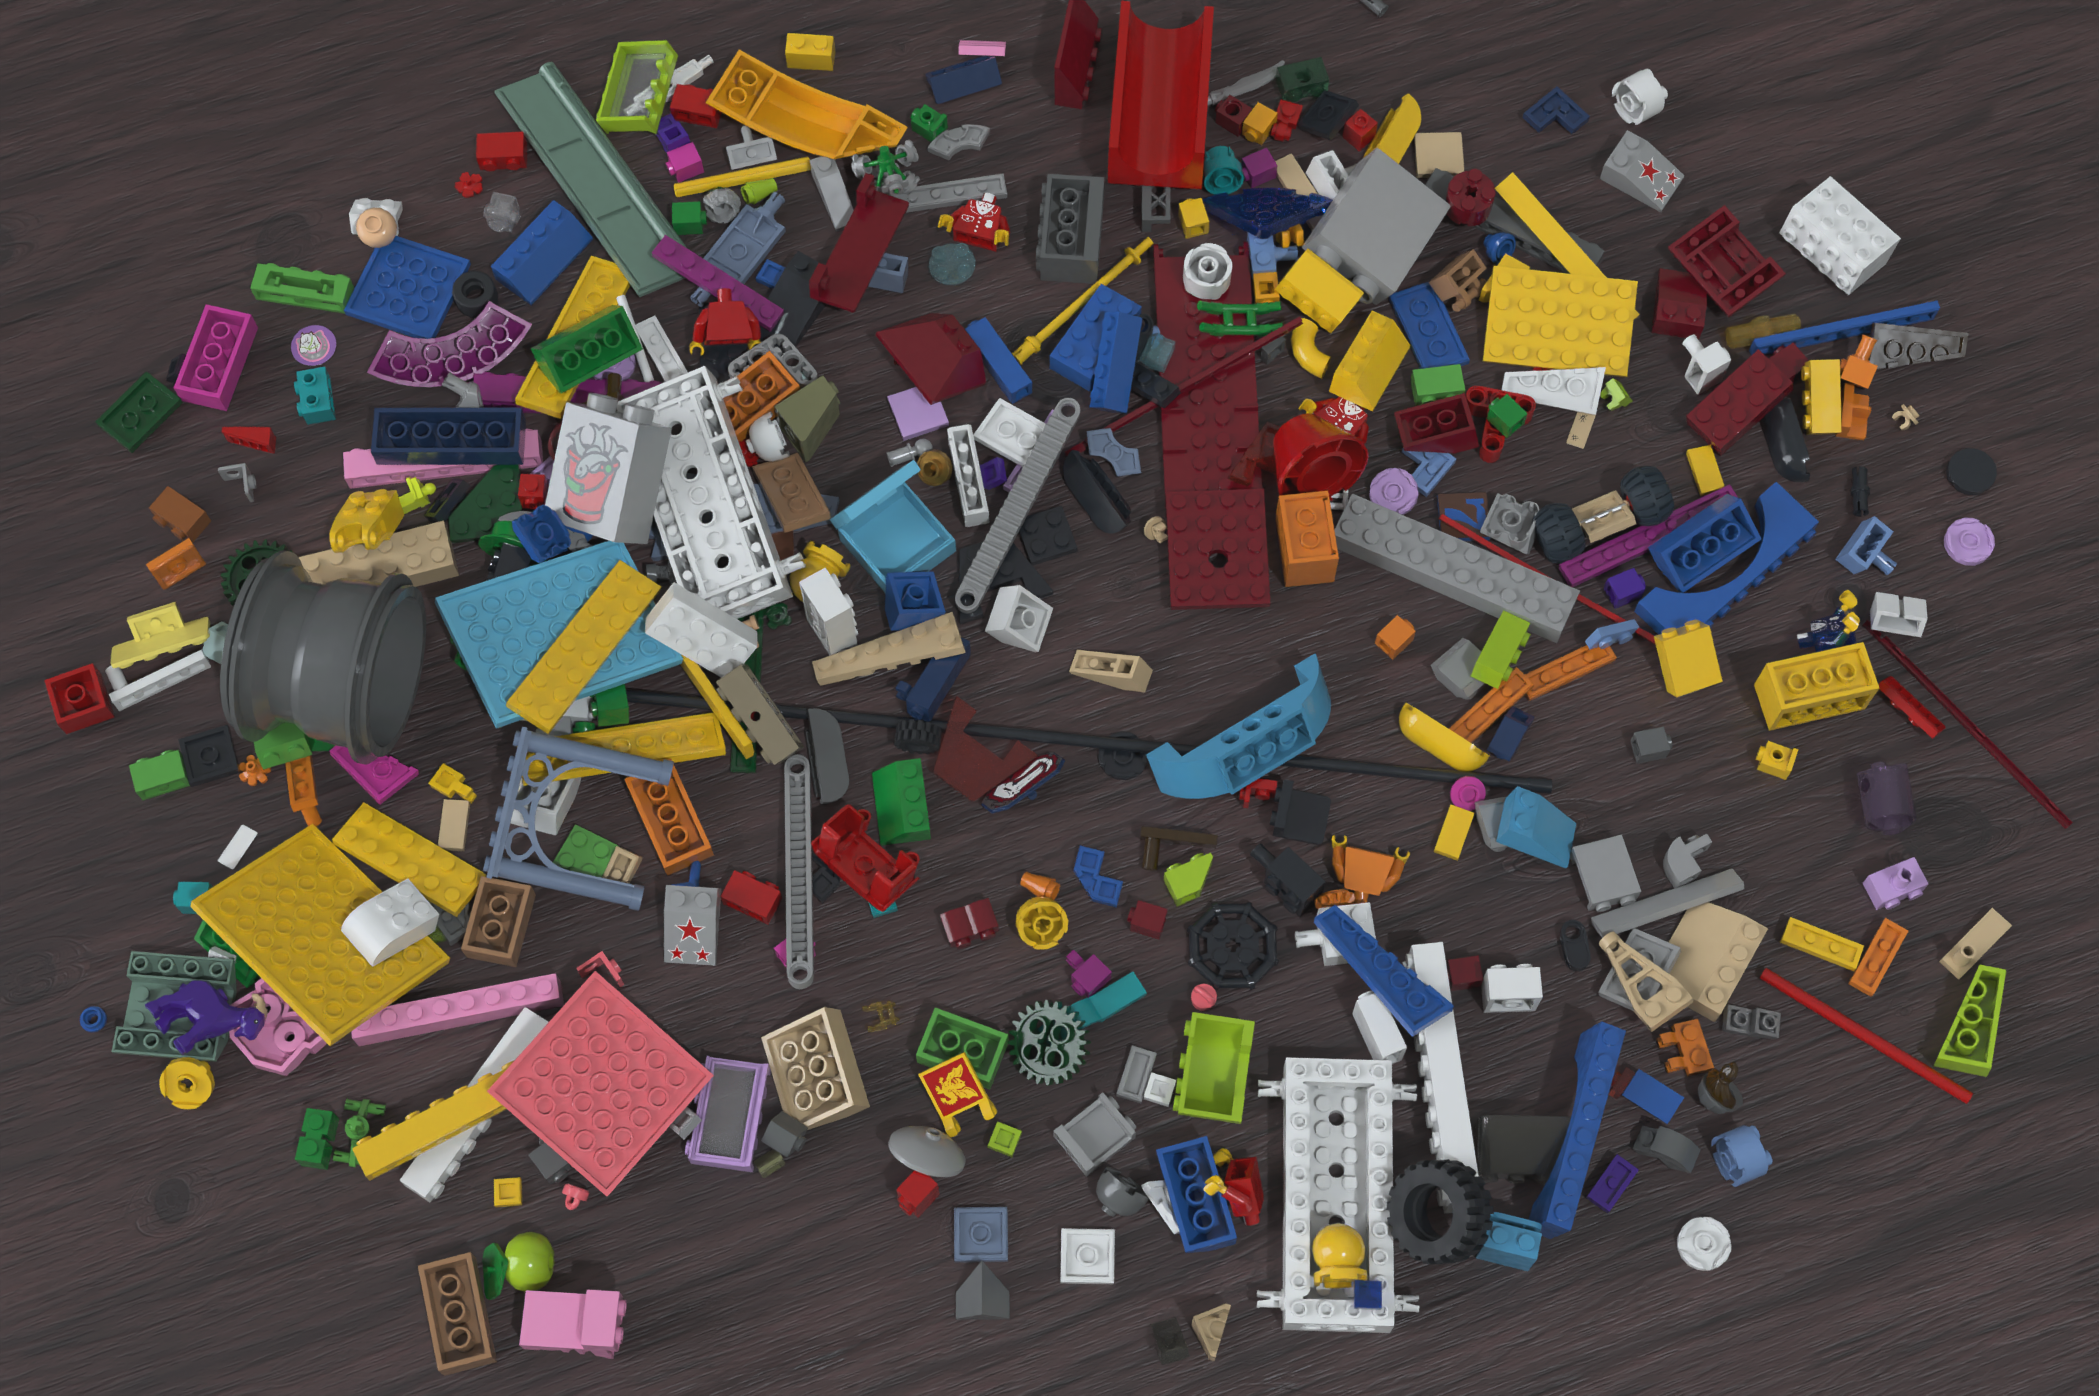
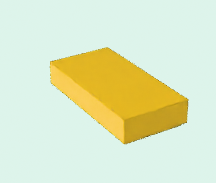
[1686,445,1725,496]
[1434,804,1474,861]

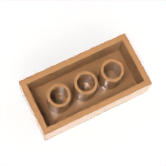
[418,1252,497,1376]

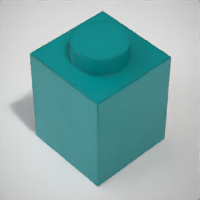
[173,882,213,914]

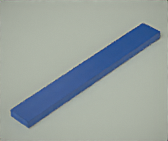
[1749,301,1940,355]

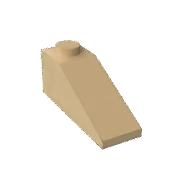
[1069,650,1153,692]

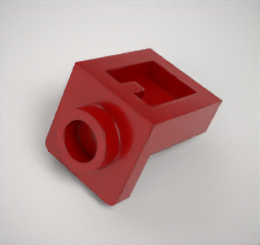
[1239,779,1277,809]

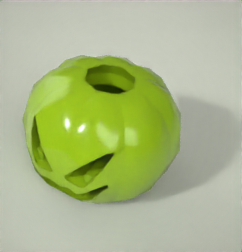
[505,1232,555,1292]

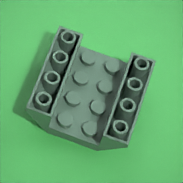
[111,951,237,1062]

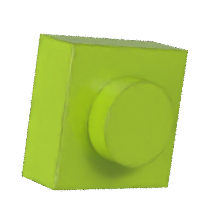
[988,1121,1022,1157]

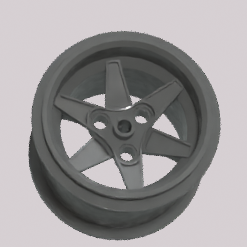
[220,550,426,765]

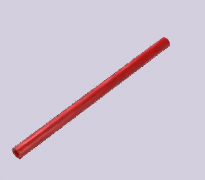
[1759,968,1973,1104]

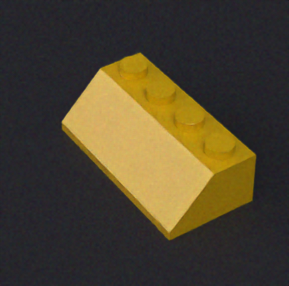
[1329,311,1411,412]

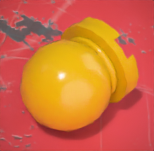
[790,541,850,602]
[1312,1223,1368,1289]

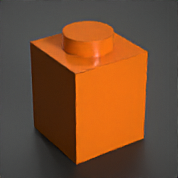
[1375,615,1416,660]

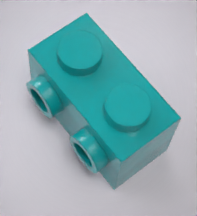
[294,367,336,425]

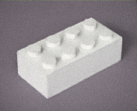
[799,567,858,656]
[645,582,757,678]

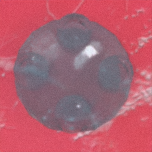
[929,243,976,285]

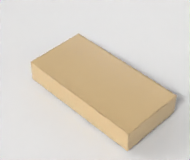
[438,799,471,851]

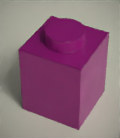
[1241,147,1278,189]

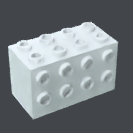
[1779,176,1901,295]

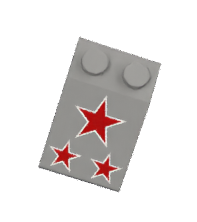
[1600,130,1685,212]
[664,885,722,966]

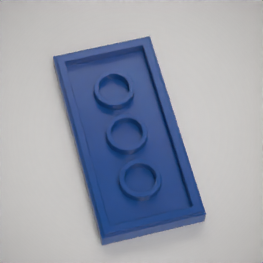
[1388,282,1470,369]

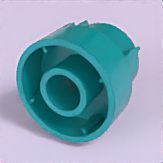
[1203,146,1244,195]

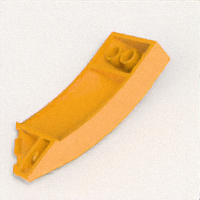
[706,50,908,159]

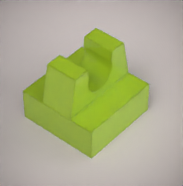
[1600,378,1633,411]

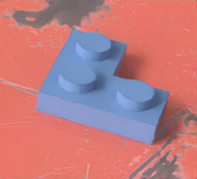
[1402,447,1456,497]

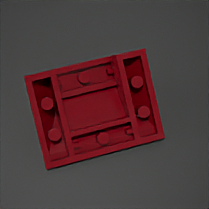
[1668,205,1786,318]
[876,313,986,405]

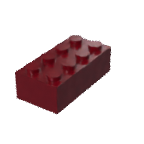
[1686,349,1793,456]

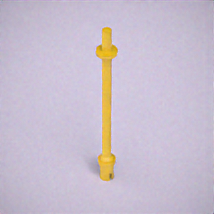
[1012,237,1154,365]

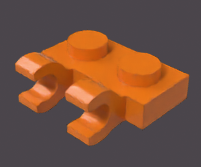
[1656,1019,1714,1076]

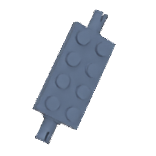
[690,192,786,307]

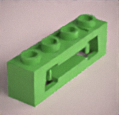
[250,263,355,314]

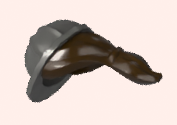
[1698,1062,1743,1114]

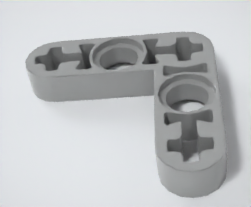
[728,334,818,389]

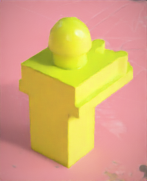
[399,476,436,514]

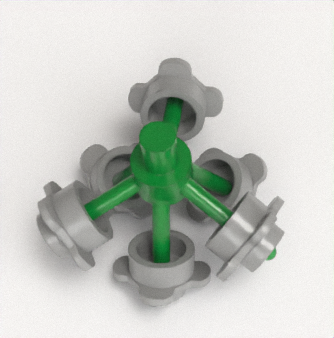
[852,140,920,195]

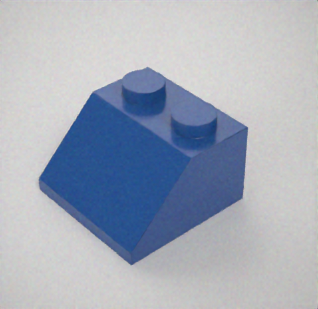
[885,572,945,631]

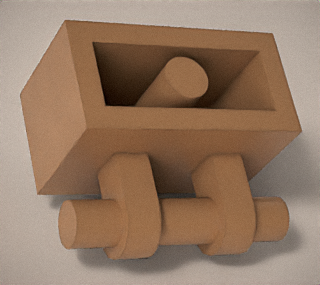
[1429,249,1487,312]

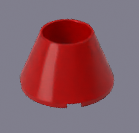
[1273,413,1368,501]

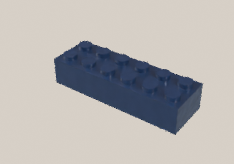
[371,408,526,465]

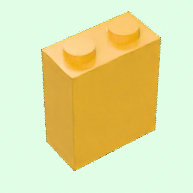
[1654,620,1723,697]

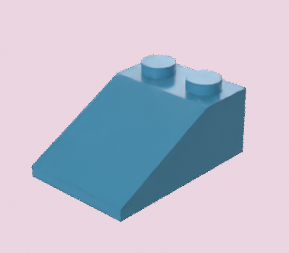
[1496,786,1576,868]

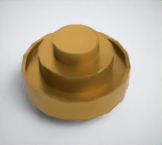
[917,449,952,486]

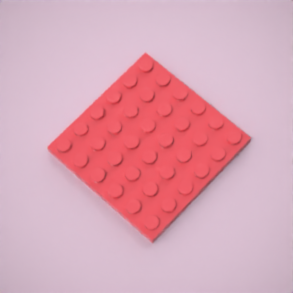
[487,971,714,1196]

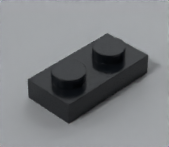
[424,478,470,523]

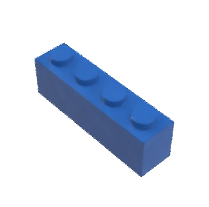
[1090,312,1142,413]

